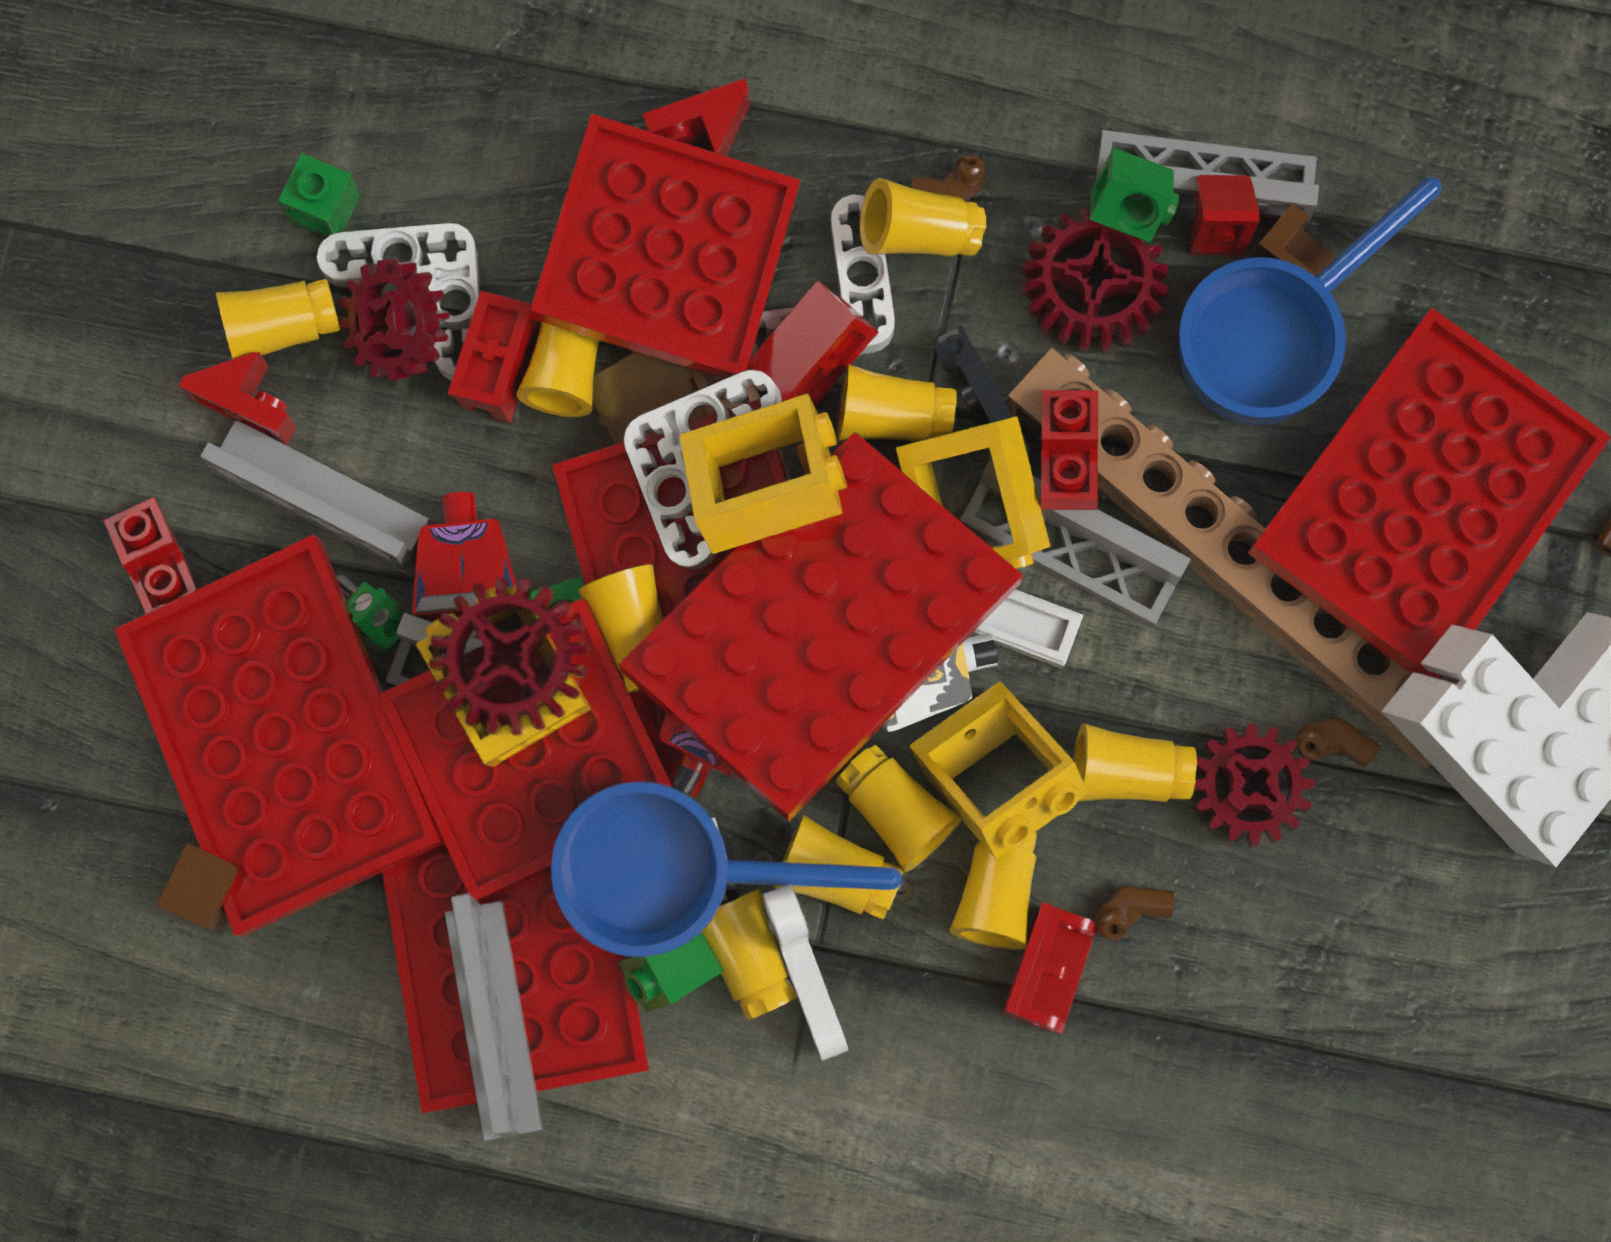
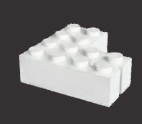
[1382,612,1611,867]

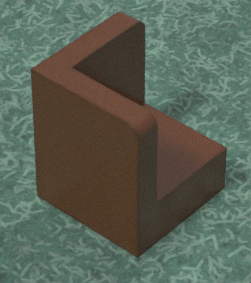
[1252,203,1335,277]
[156,843,238,934]

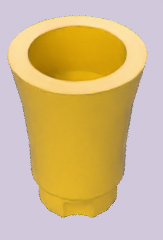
[860,178,986,257]
[216,279,340,359]
[516,322,599,417]
[837,364,956,442]
[578,565,663,693]
[1073,723,1197,802]
[836,745,962,872]
[773,814,904,919]
[949,832,1037,950]
[702,888,797,1021]

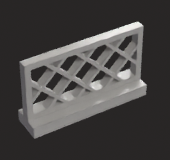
[445,894,543,1141]

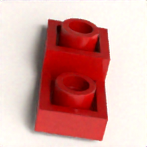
[1041,390,1098,510]
[104,497,199,614]

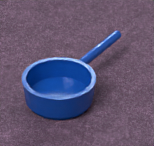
[1179,177,1442,426]
[551,781,902,957]

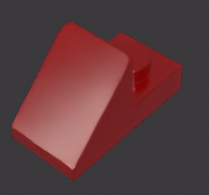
[643,78,749,156]
[1189,175,1259,256]
[179,352,297,446]

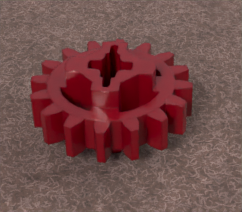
[338,259,450,380]
[1193,723,1315,848]

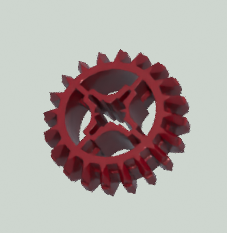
[1021,206,1169,354]
[429,577,589,736]

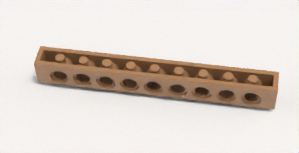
[1006,348,1458,769]

